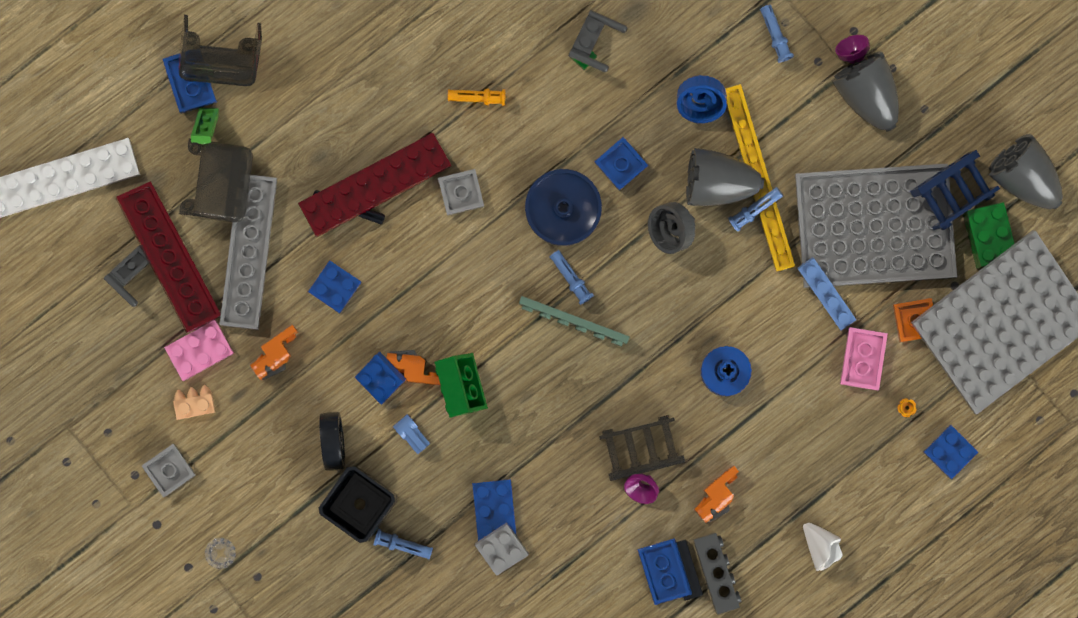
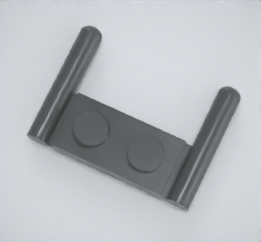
[568,10,627,72]
[104,245,149,307]

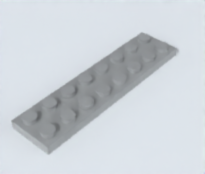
[220,174,277,330]

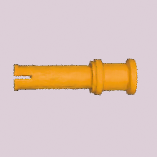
[448,88,506,106]

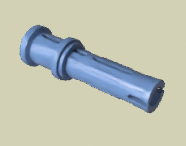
[760,5,794,63]
[728,187,783,232]
[550,250,594,305]
[373,528,433,560]

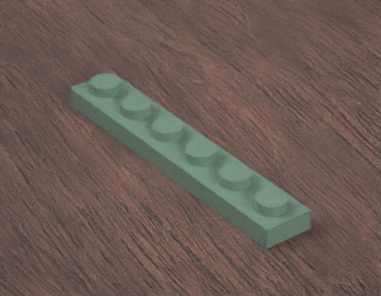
[519,296,630,347]

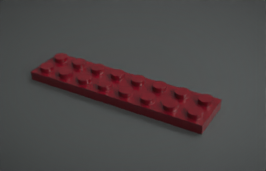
[298,133,451,238]
[116,181,221,333]

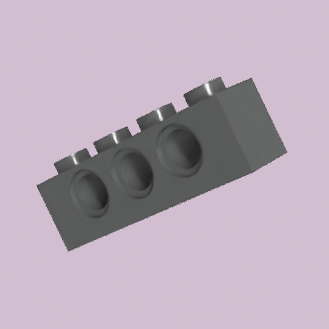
[693,533,741,615]

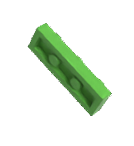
[191,108,219,144]

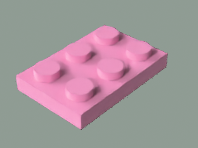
[164,320,234,381]
[840,327,888,391]

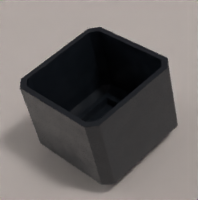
[318,466,398,543]

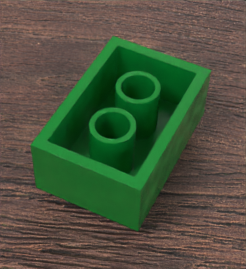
[963,202,1015,269]
[435,353,488,418]

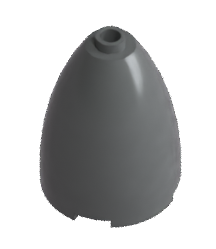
[831,52,899,132]
[989,134,1063,210]
[686,148,764,206]

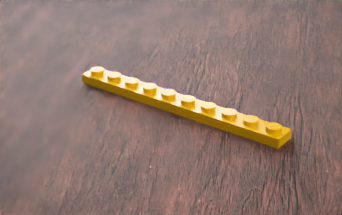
[725,84,795,272]

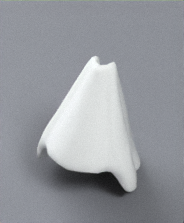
[803,523,842,571]

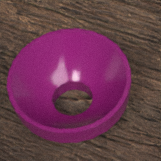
[835,35,870,63]
[624,473,659,504]

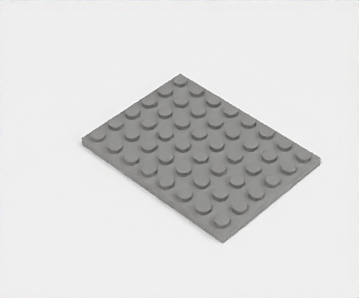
[795,164,957,288]
[911,230,1078,415]

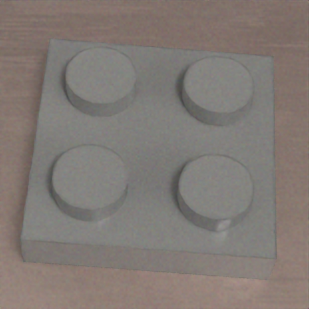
[438,169,484,216]
[142,444,196,497]
[475,523,529,576]

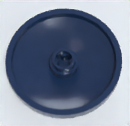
[525,169,602,246]

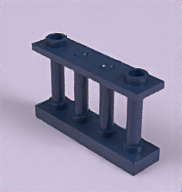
[910,150,1000,231]

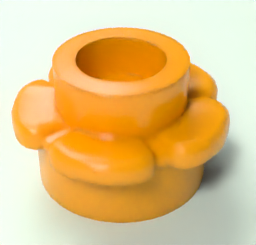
[897,398,917,417]

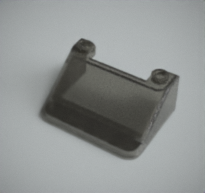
[179,138,253,223]

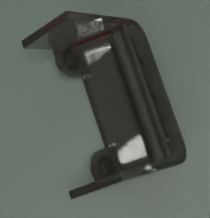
[179,15,262,86]

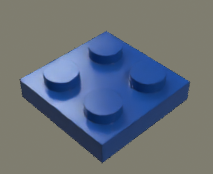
[594,137,648,191]
[308,260,362,313]
[355,352,406,405]
[923,425,978,479]

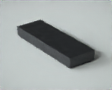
[676,539,703,601]

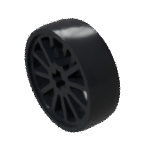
[319,412,345,471]

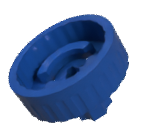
[677,75,727,123]
[701,346,752,396]

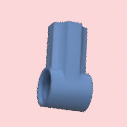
[393,414,430,454]

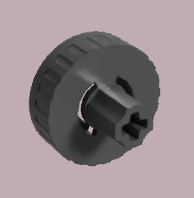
[648,202,696,254]

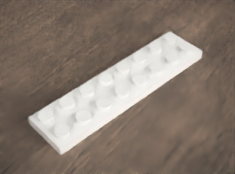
[0,138,140,218]

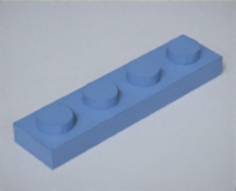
[797,257,857,330]

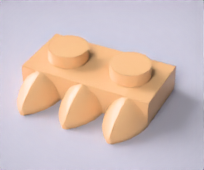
[173,385,216,420]

